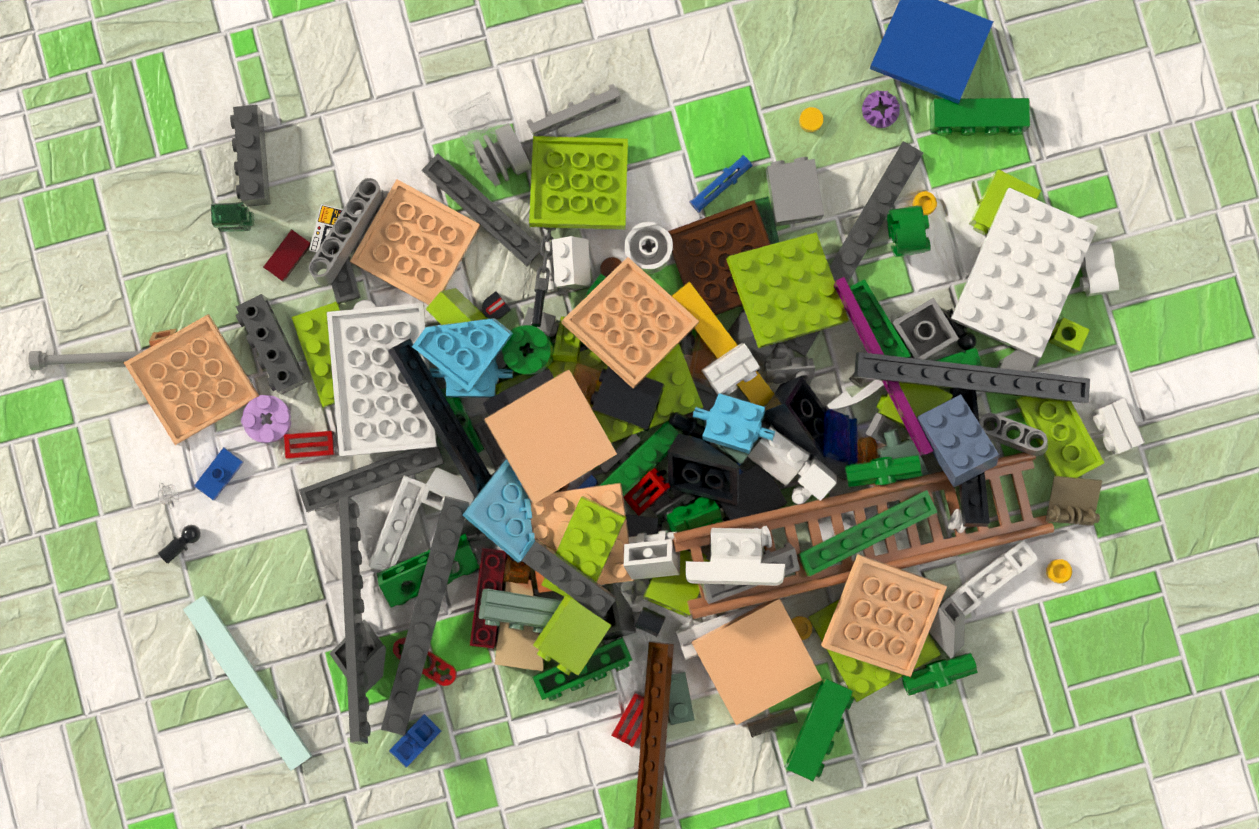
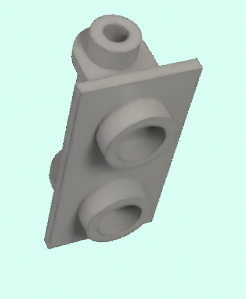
[765,356,815,384]

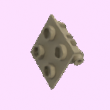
[1045,476,1102,526]

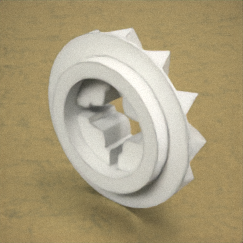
[616,578,651,612]

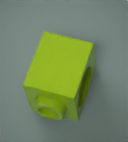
[1048,317,1090,354]

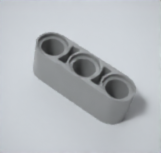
[979,413,1048,456]

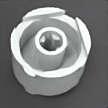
[625,222,673,274]

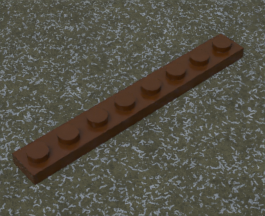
[634,641,674,829]

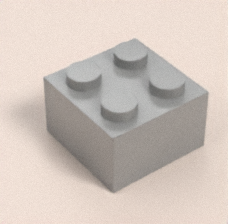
[892,298,959,360]

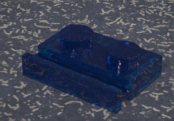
[824,409,858,465]

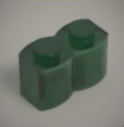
[211,202,254,232]

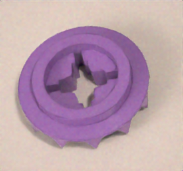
[862,90,900,128]

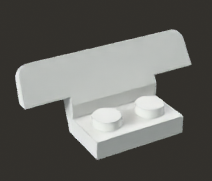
[686,528,785,586]

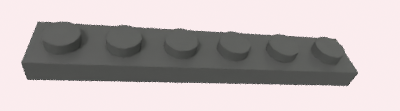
[422,153,540,267]
[299,444,445,513]

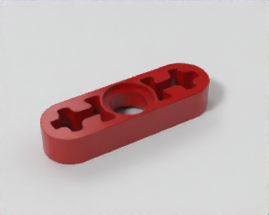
[393,637,457,686]

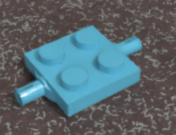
[430,358,513,398]
[693,393,775,454]

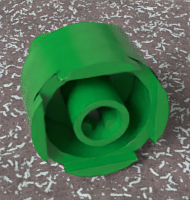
[887,205,931,257]
[502,325,554,376]

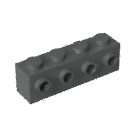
[230,105,270,207]
[236,294,308,394]

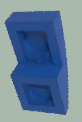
[389,714,442,768]

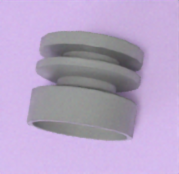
[472,123,531,187]

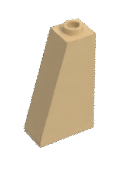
[494,572,545,671]

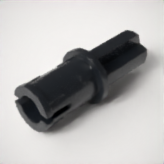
[668,412,707,442]

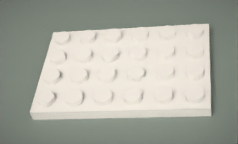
[950,188,1098,359]
[327,303,437,457]

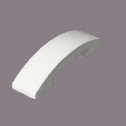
[825,380,884,411]
[949,540,1039,616]

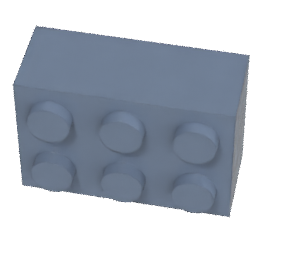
[917,395,999,487]

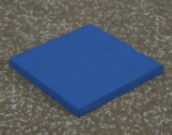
[870,0,994,104]

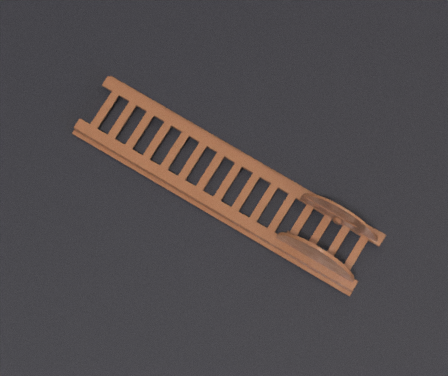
[673,452,1054,619]

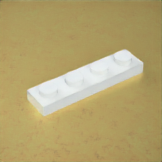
[368,475,426,571]

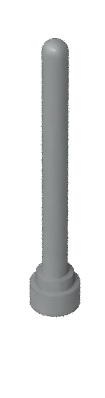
[28,351,143,370]

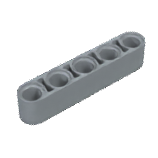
[309,178,384,286]

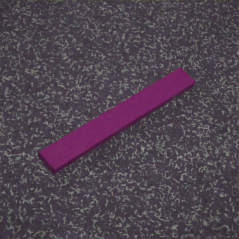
[834,277,933,456]

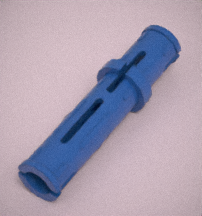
[689,155,753,213]

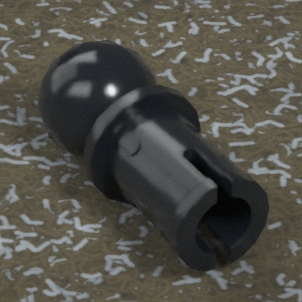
[944,308,977,351]
[158,525,201,564]

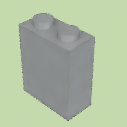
[766,157,824,227]

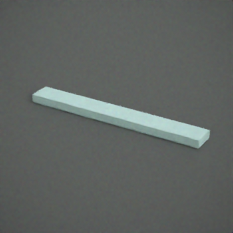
[183,595,312,771]

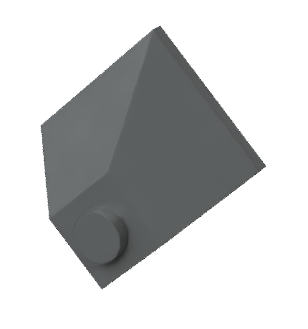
[728,308,777,371]
[584,583,636,641]
[329,620,386,693]

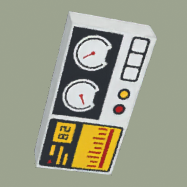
[309,204,343,255]

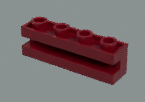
[470,548,508,649]

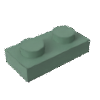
[669,672,695,725]

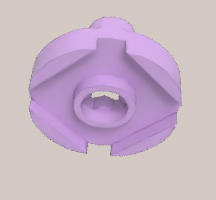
[241,395,291,443]

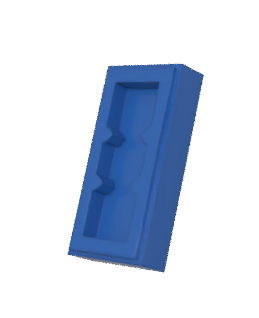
[194,447,244,501]

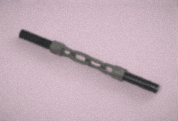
[531,227,556,327]

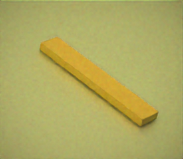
[671,282,774,407]

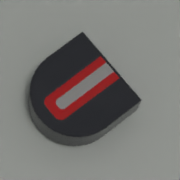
[482,291,511,320]

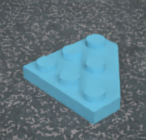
[412,318,513,392]
[462,459,535,562]

